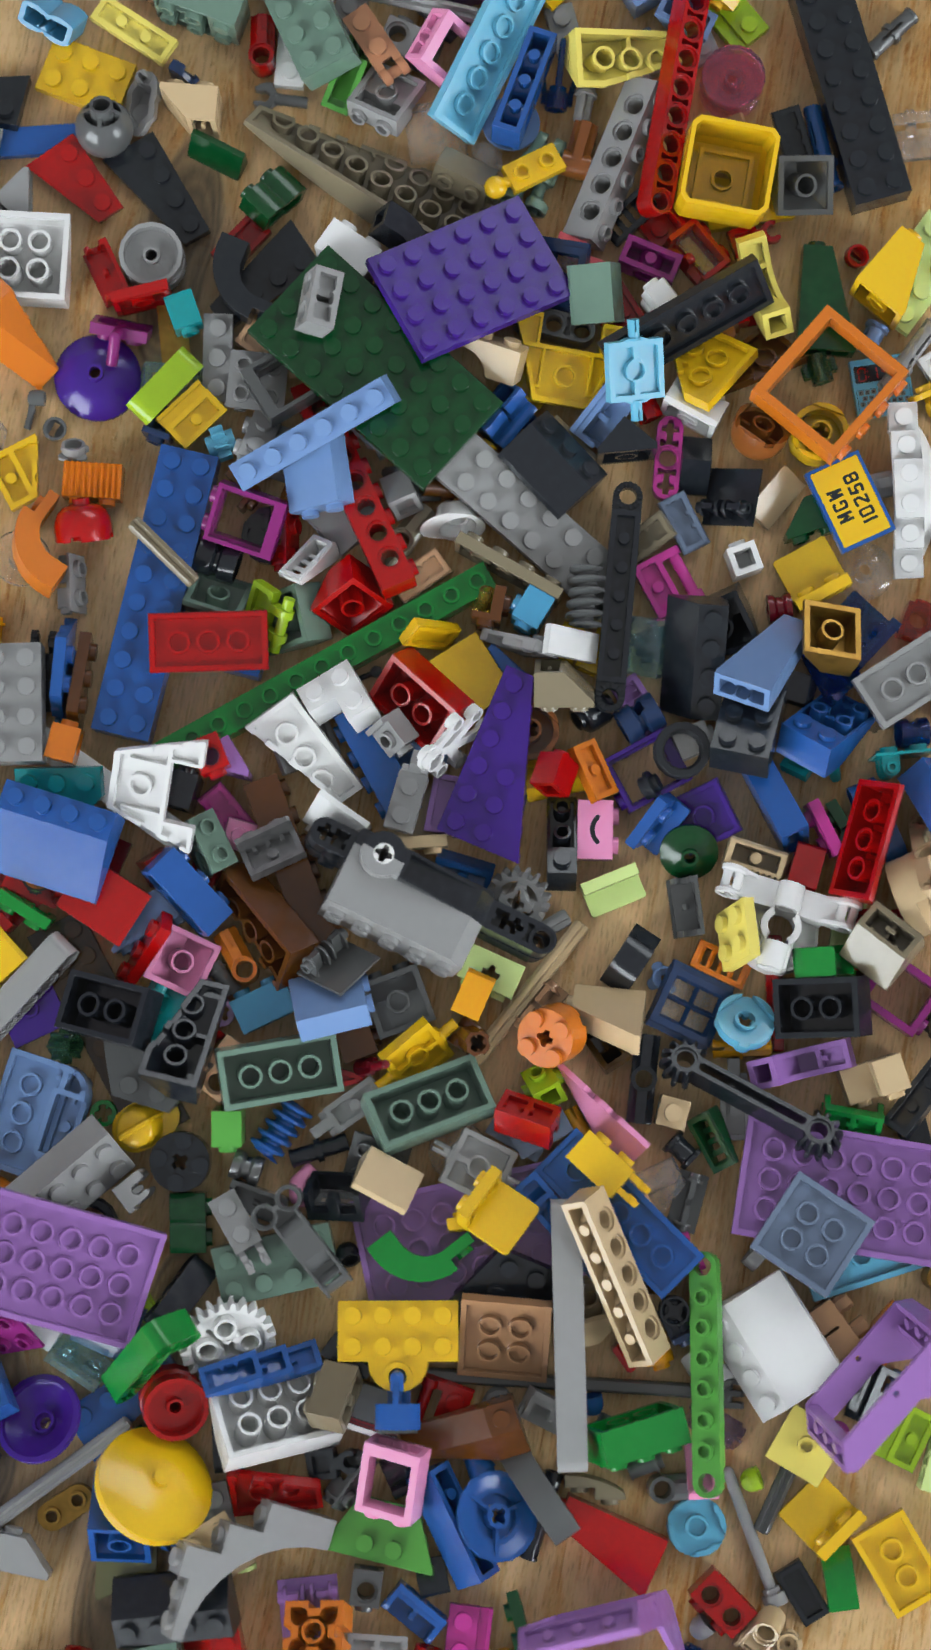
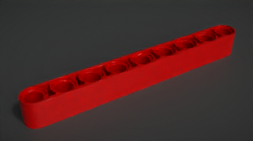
[637,0,710,218]

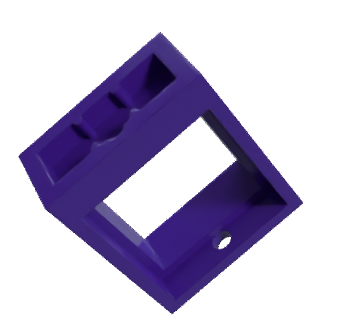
[605,727,693,815]

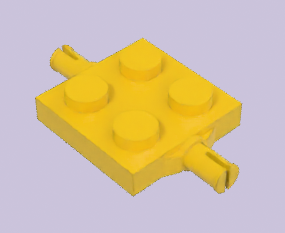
[374,1016,460,1088]

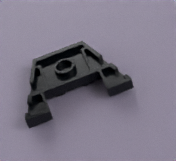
[449,1250,553,1325]

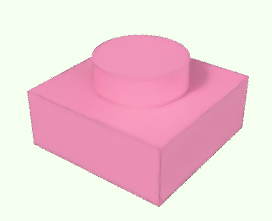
[224,817,258,851]

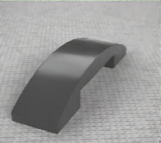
[500,1451,581,1546]

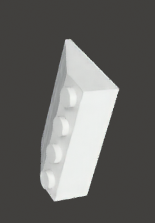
[0,210,71,309]
[722,1268,840,1423]
[208,1351,343,1473]

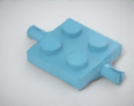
[604,318,665,422]

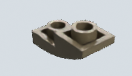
[564,1472,625,1505]

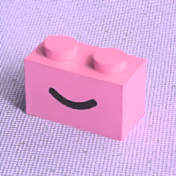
[577,799,619,861]

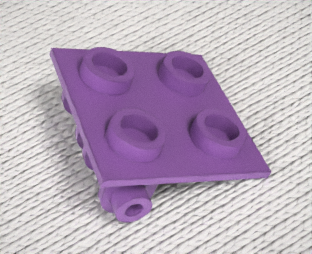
[277,1573,339,1638]

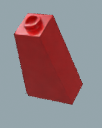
[560,1492,669,1595]

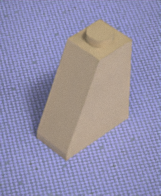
[567,984,646,1055]

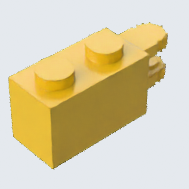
[565,1130,652,1209]

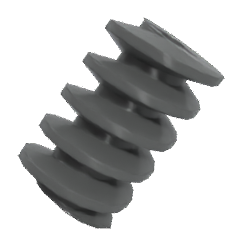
[565,564,606,629]

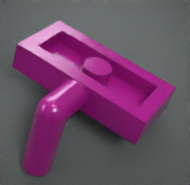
[89,314,153,367]

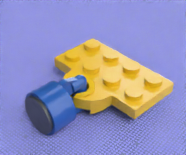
[337,1300,459,1433]

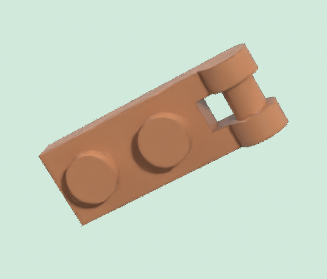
[342,3,411,88]

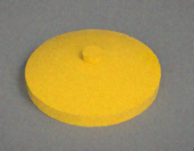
[94,1427,212,1546]

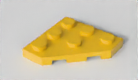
[674,333,758,412]

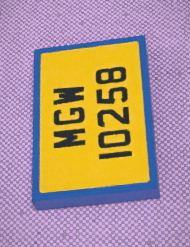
[804,450,896,555]

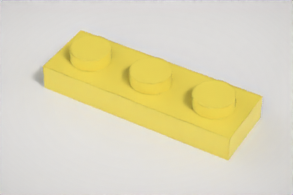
[90,0,179,67]

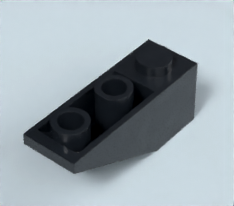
[546,797,577,891]

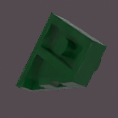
[503,1590,528,1650]

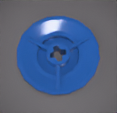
[456,1470,538,1563]

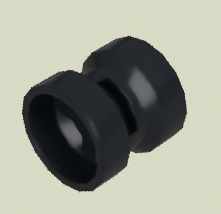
[658,1294,690,1327]

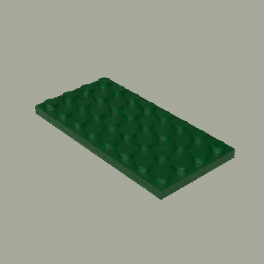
[248,245,503,491]

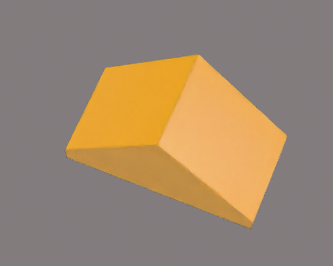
[451,967,497,1022]

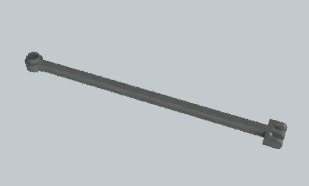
[427,1367,745,1409]

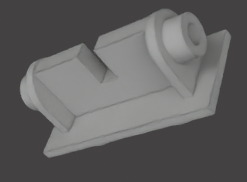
[57,553,88,615]

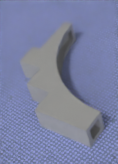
[160,1498,337,1642]

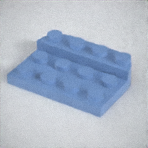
[0,1047,93,1176]

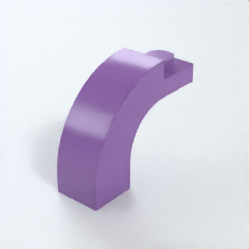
[746,1037,857,1089]

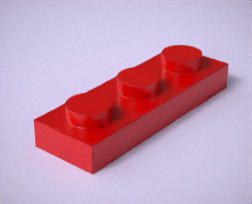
[116,910,173,985]

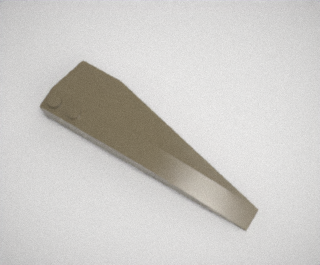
[244,105,501,234]

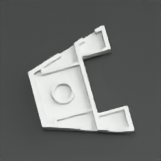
[107,739,209,854]

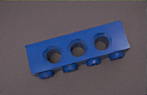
[491,25,557,150]

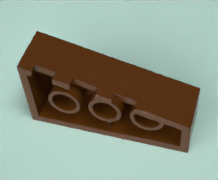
[216,861,319,991]

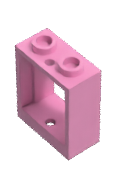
[404,8,470,88]
[354,1433,431,1527]

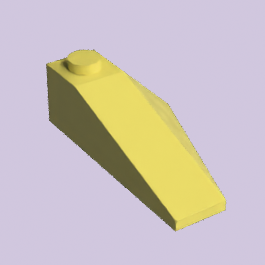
[563,27,682,88]

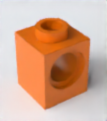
[43,718,85,766]

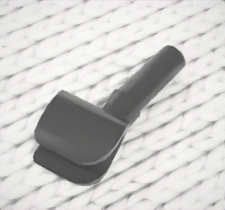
[24,390,46,430]

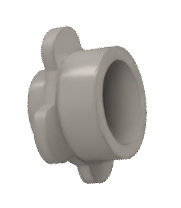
[58,438,89,462]

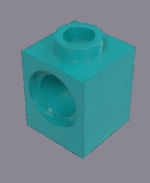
[163,288,203,338]

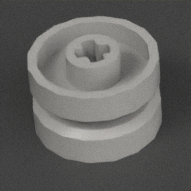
[118,222,187,290]

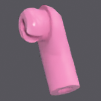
[289,1163,317,1207]

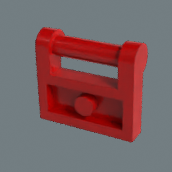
[416,1373,475,1421]

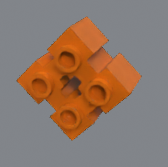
[282,1600,353,1650]

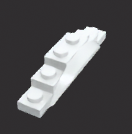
[886,402,931,580]

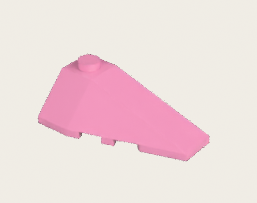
[556,1063,651,1161]

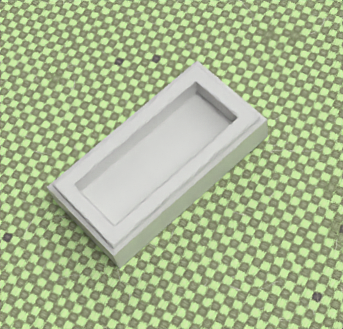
[542,623,600,664]

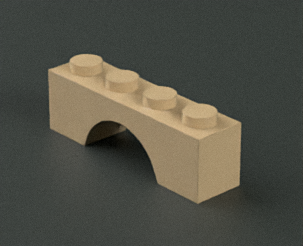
[463,333,529,387]

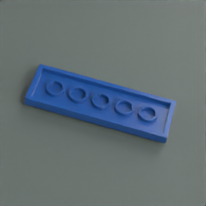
[535,1128,705,1300]

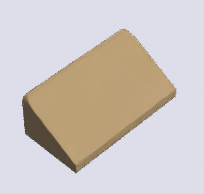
[755,465,805,530]

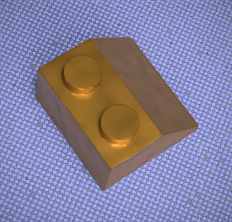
[803,599,861,677]

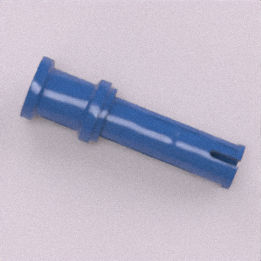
[803,104,844,193]

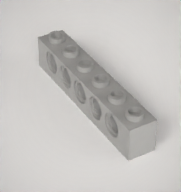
[563,77,658,252]

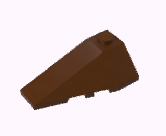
[399,1392,531,1460]

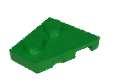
[0,887,57,931]

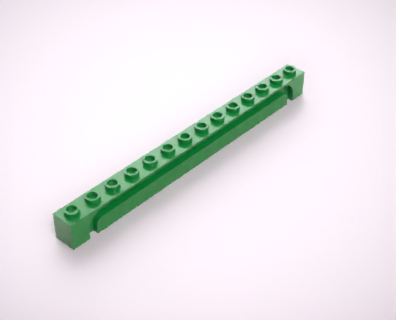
[154,561,496,769]

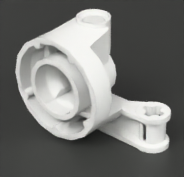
[715,862,863,976]

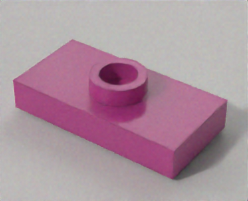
[197,781,256,831]

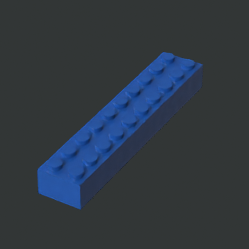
[91,444,222,745]

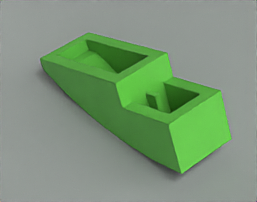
[320,34,372,116]

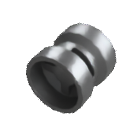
[228,1149,266,1186]

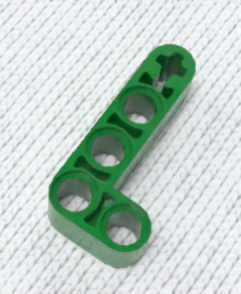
[101,1309,201,1404]

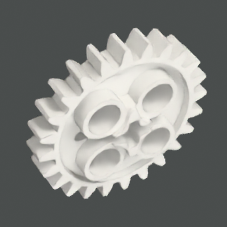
[179,1295,276,1380]

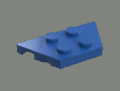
[49,618,77,723]

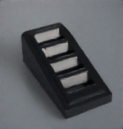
[610,188,657,248]

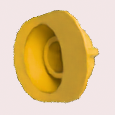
[112,1102,180,1153]

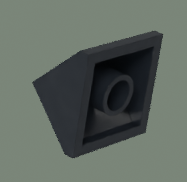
[595,416,658,465]

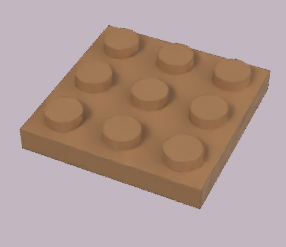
[457,1293,553,1383]

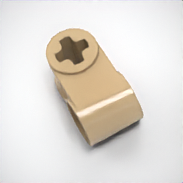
[732,1605,786,1650]

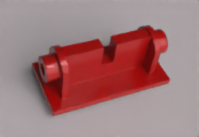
[271,511,302,573]

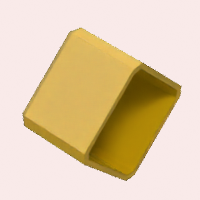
[673,114,781,229]

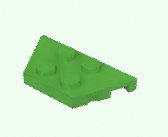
[328,1497,434,1576]

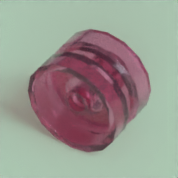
[699,45,765,118]

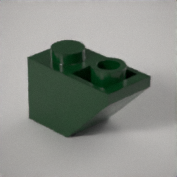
[783,494,831,546]

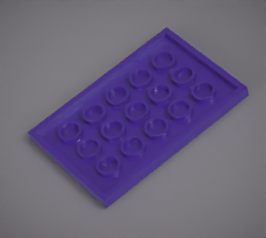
[365,195,570,364]

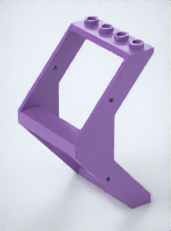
[805,1298,931,1473]
[518,1589,685,1650]

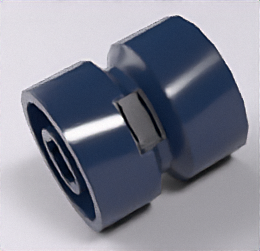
[612,692,667,745]

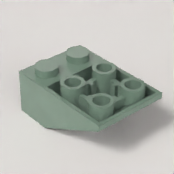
[153,0,251,46]

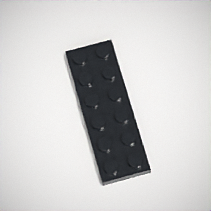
[597,253,774,365]

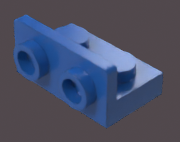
[625,792,691,855]

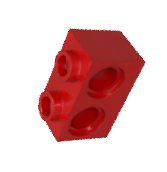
[687,1564,758,1639]

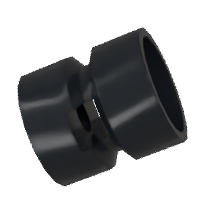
[193,539,244,584]

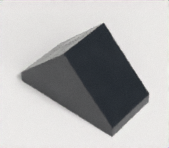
[678,436,712,497]

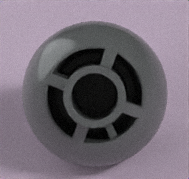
[75,96,134,158]

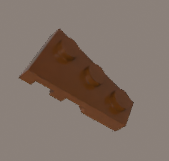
[724,328,807,395]
[66,631,98,730]

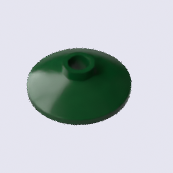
[659,824,719,878]

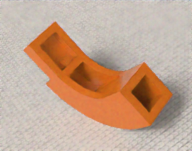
[12,489,68,599]

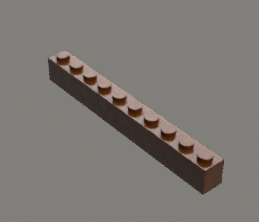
[243,773,382,1064]

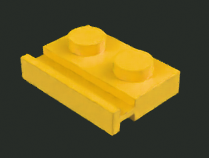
[155,380,227,449]

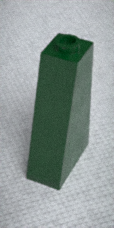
[795,241,856,358]

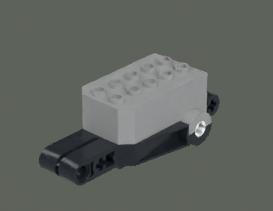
[304,817,557,978]

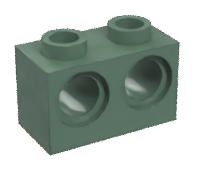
[184,808,239,877]

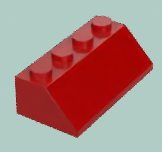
[828,779,905,905]

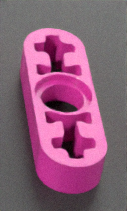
[652,416,684,501]

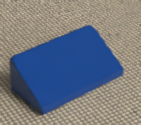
[435,849,496,889]

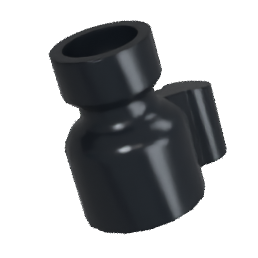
[378,1459,411,1500]

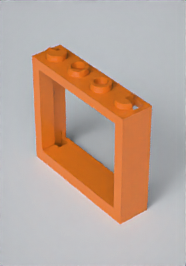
[749,304,909,466]

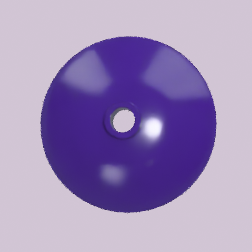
[54,335,142,422]
[0,1374,81,1464]

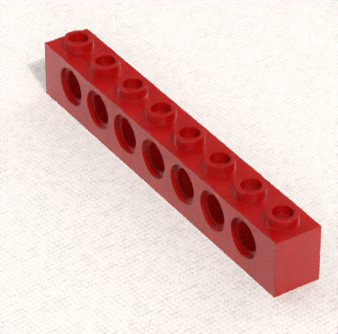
[290,383,419,600]

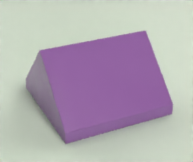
[205,735,253,782]

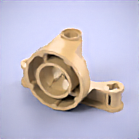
[885,813,931,937]

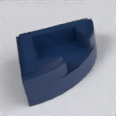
[168,59,200,84]

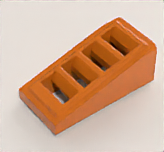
[688,939,752,991]

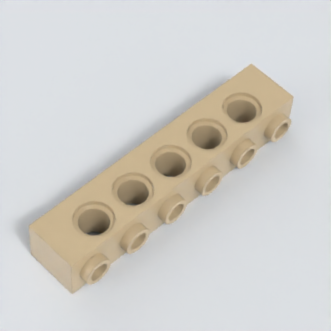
[561,1185,671,1368]

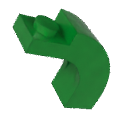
[366,1230,475,1282]

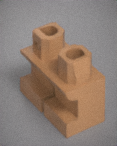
[808,1293,871,1362]

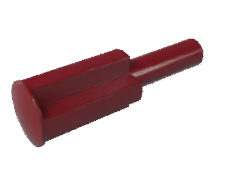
[353,1057,390,1077]

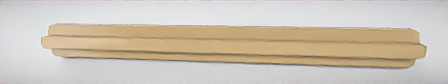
[475,920,589,1066]

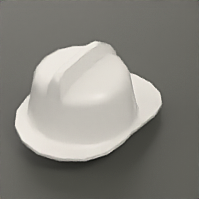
[420,500,486,541]

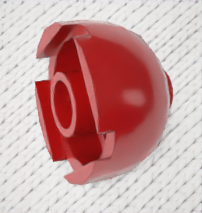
[54,497,114,544]

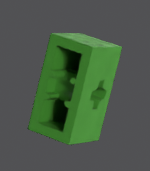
[211,1105,246,1153]

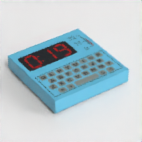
[848,354,913,418]

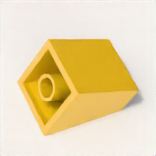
[849,225,925,330]

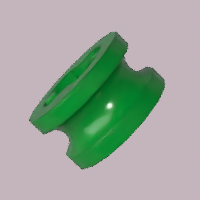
[90,1100,118,1127]

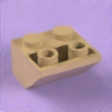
[159,79,223,139]

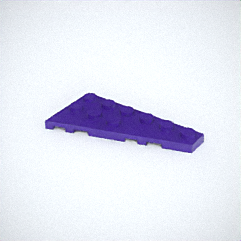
[437,665,534,865]

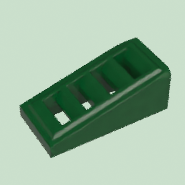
[686,1105,739,1174]

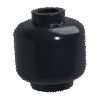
[569,693,614,733]

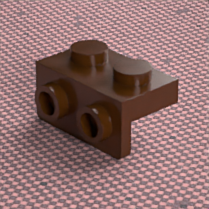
[471,584,512,631]

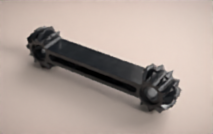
[659,1038,844,1162]

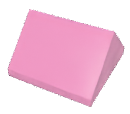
[142,924,222,997]

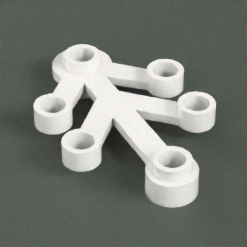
[417,703,484,779]

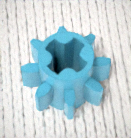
[204,424,236,463]

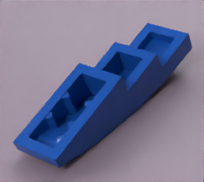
[197,1338,323,1398]

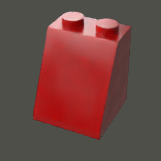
[52,868,152,947]

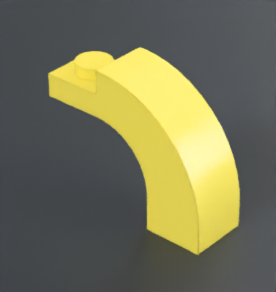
[735,230,794,341]

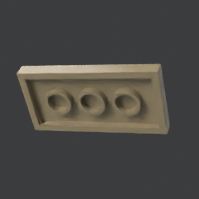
[455,531,564,608]

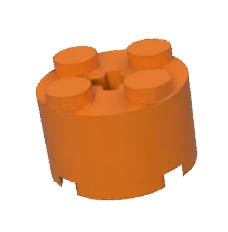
[517,1002,587,1068]

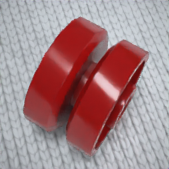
[138,1363,209,1442]

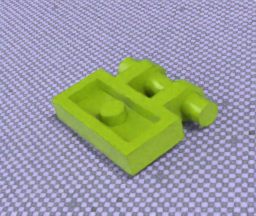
[245,579,295,654]

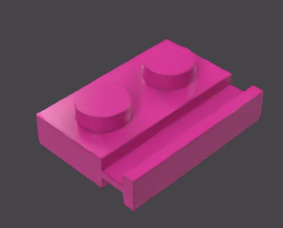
[803,798,842,859]
[445,1602,494,1650]

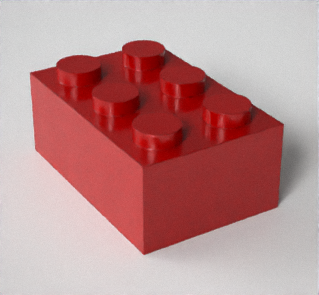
[369,646,475,748]

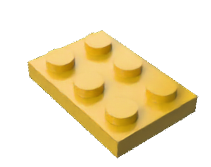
[35,41,138,108]
[850,1508,931,1619]

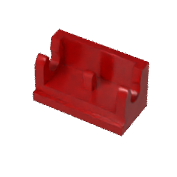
[83,237,129,309]
[494,1089,562,1150]

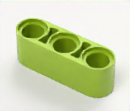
[125,346,204,426]

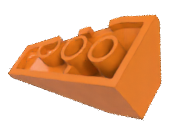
[0,278,59,390]

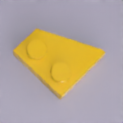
[0,433,39,512]

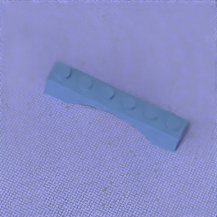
[228,374,401,492]

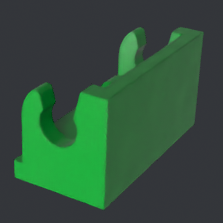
[820,1094,885,1136]

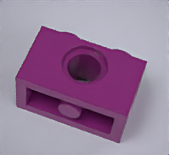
[618,233,683,287]

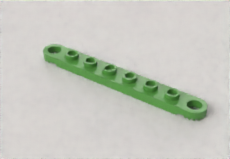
[689,1251,726,1499]

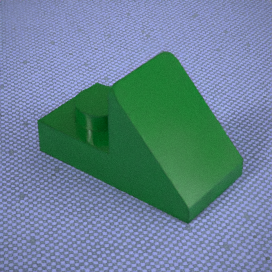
[792,944,854,978]

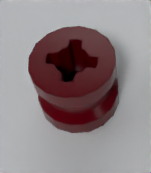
[765,593,793,625]

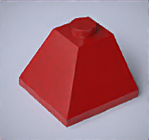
[310,554,394,636]

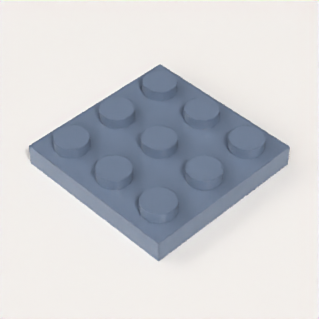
[749,1171,875,1298]

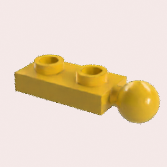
[484,142,567,199]

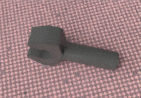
[253,82,308,109]

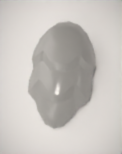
[125,69,162,137]

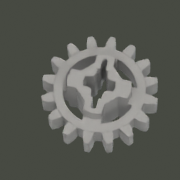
[487,865,552,922]

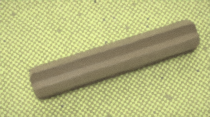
[128,517,199,587]

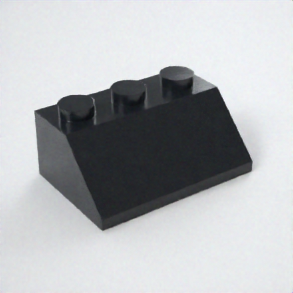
[497,410,607,520]

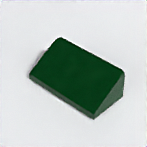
[188,129,248,181]

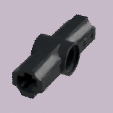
[626,1034,661,1125]

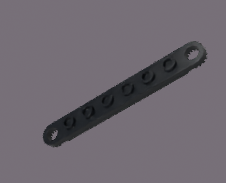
[594,481,643,713]

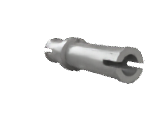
[877,317,931,390]

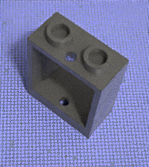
[240,353,321,428]

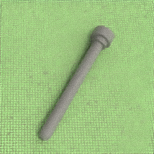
[724,1467,788,1607]

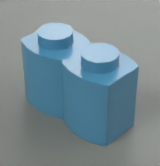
[17,0,88,47]

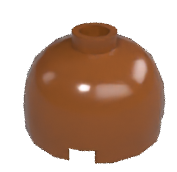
[730,403,791,461]

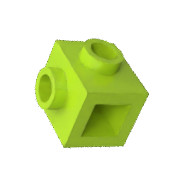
[520,1065,568,1106]

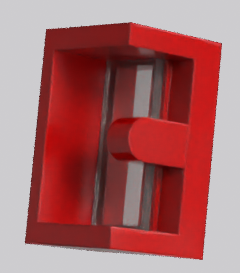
[664,219,732,286]

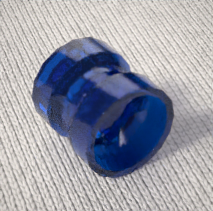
[893,717,931,749]

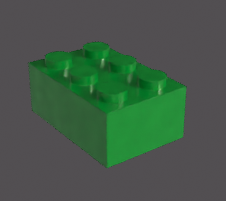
[587,1401,692,1472]

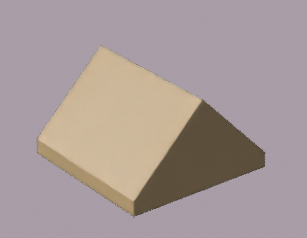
[351,1146,424,1215]

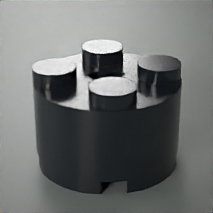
[149,1131,212,1192]

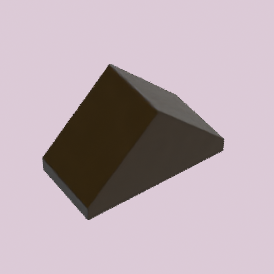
[585,1033,632,1075]

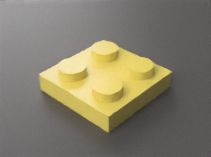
[715,897,761,972]

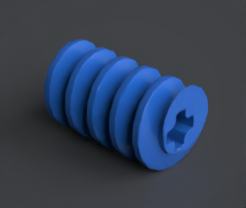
[250,1100,313,1164]

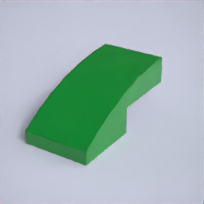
[820,1544,860,1613]

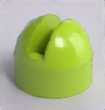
[740,1466,764,1492]

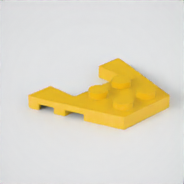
[518,312,623,411]

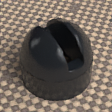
[336,1242,361,1268]

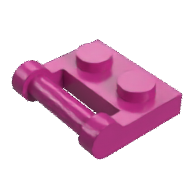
[636,545,705,621]

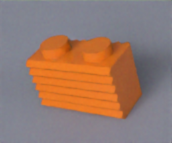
[61,460,125,508]

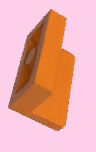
[566,738,619,804]

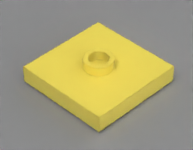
[765,1404,833,1488]

